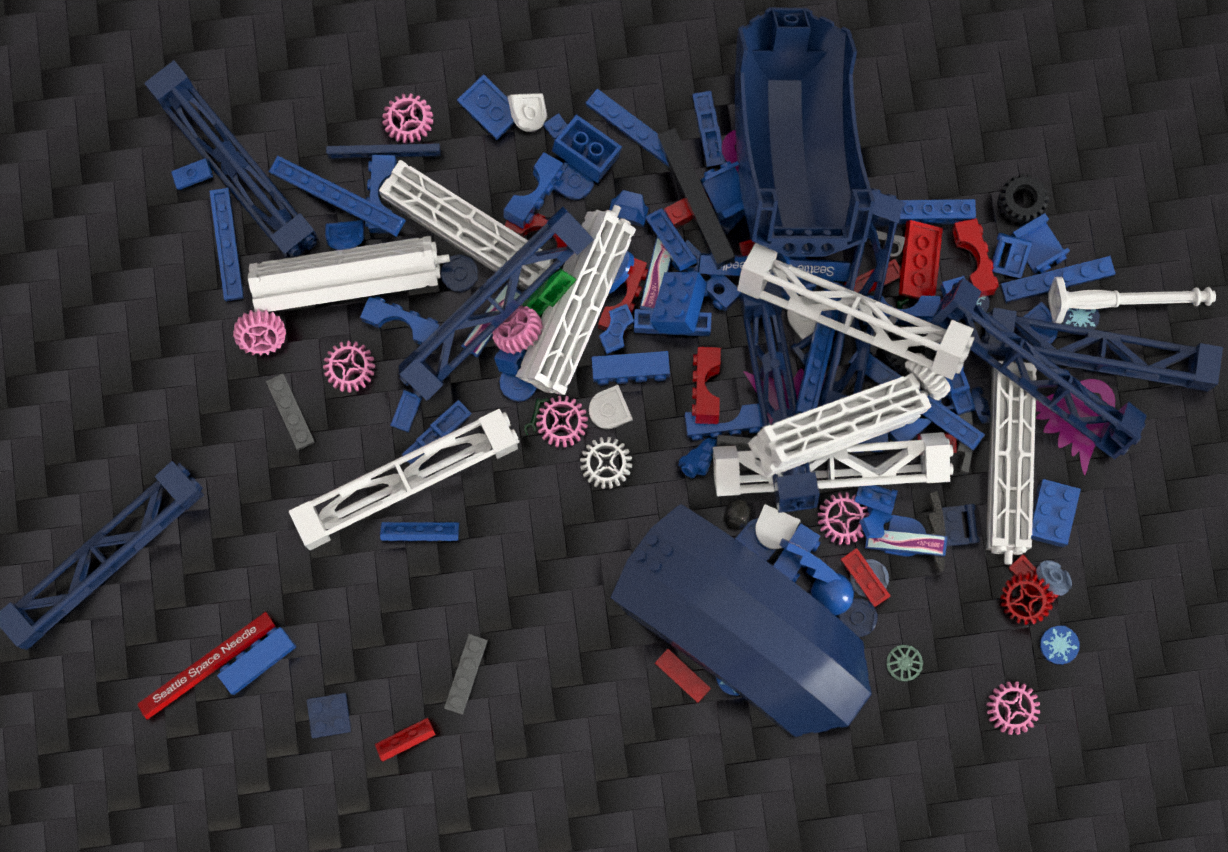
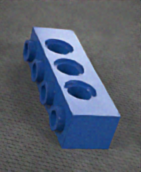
[897,199,976,225]
[671,240,741,312]

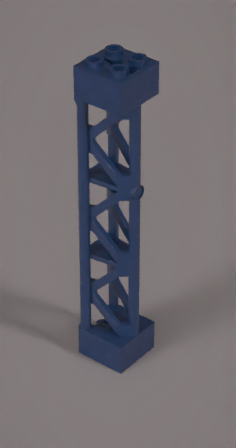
[931,278,1147,460]
[740,281,819,513]

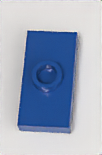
[171,158,213,190]

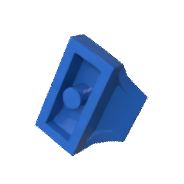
[609,190,648,227]

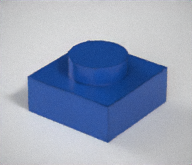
[544,113,567,141]

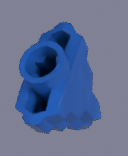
[678,438,717,478]

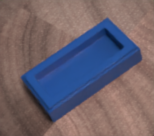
[390,390,422,433]

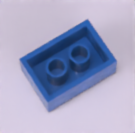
[552,115,622,183]
[651,272,707,333]
[1031,479,1081,547]

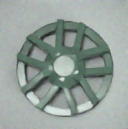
[886,645,923,682]

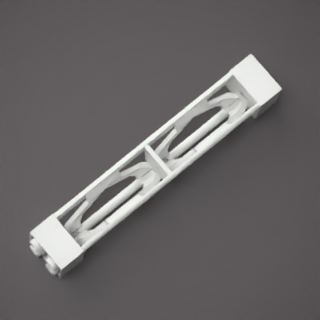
[737,243,974,380]
[289,409,519,550]
[713,433,953,496]

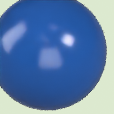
[811,573,854,616]

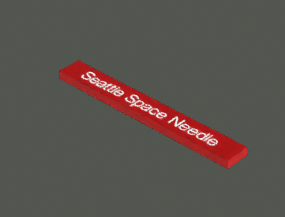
[137,612,276,719]

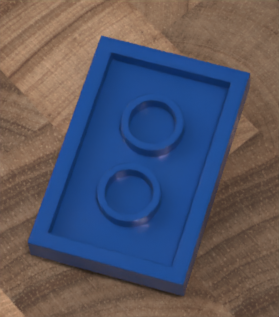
[457,74,515,140]

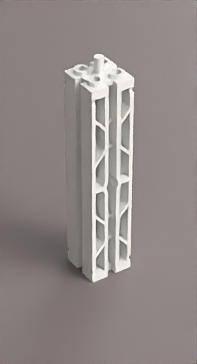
[379,160,554,290]
[516,205,636,395]
[248,236,450,312]
[986,361,1037,565]
[748,373,932,478]

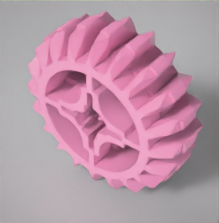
[383,93,433,144]
[492,305,543,355]
[233,309,286,356]
[323,341,375,393]
[536,396,588,448]
[818,493,869,545]
[987,682,1040,735]

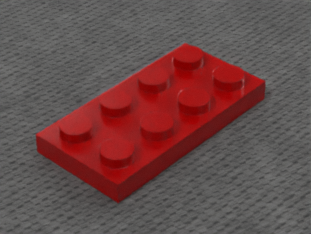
[898,220,943,300]

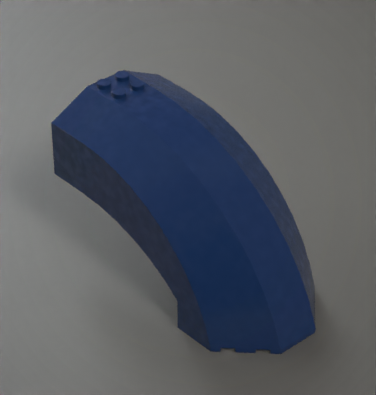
[735,7,875,257]
[611,504,872,737]

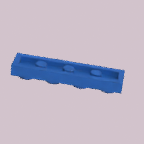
[646,208,697,271]
[380,522,459,541]

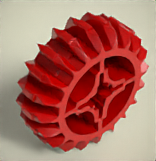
[1001,572,1054,625]

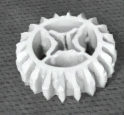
[905,353,951,400]
[580,437,632,489]

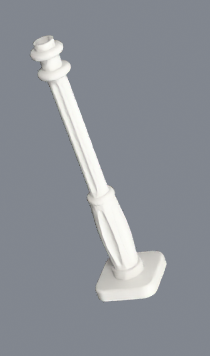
[1048,277,1216,324]

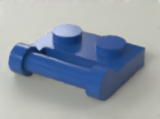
[992,233,1032,278]
[854,485,898,514]

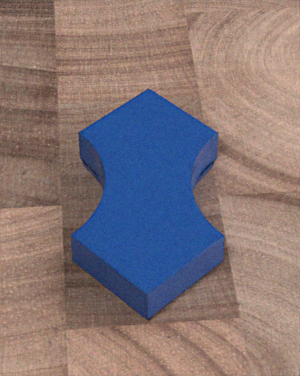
[599,304,634,354]
[860,506,892,538]

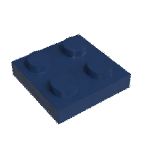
[307,693,352,738]

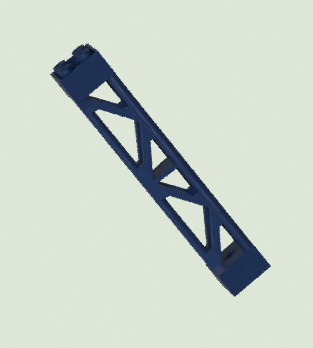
[144,60,319,258]
[817,188,903,408]
[398,207,594,401]
[981,308,1223,391]
[0,461,204,650]

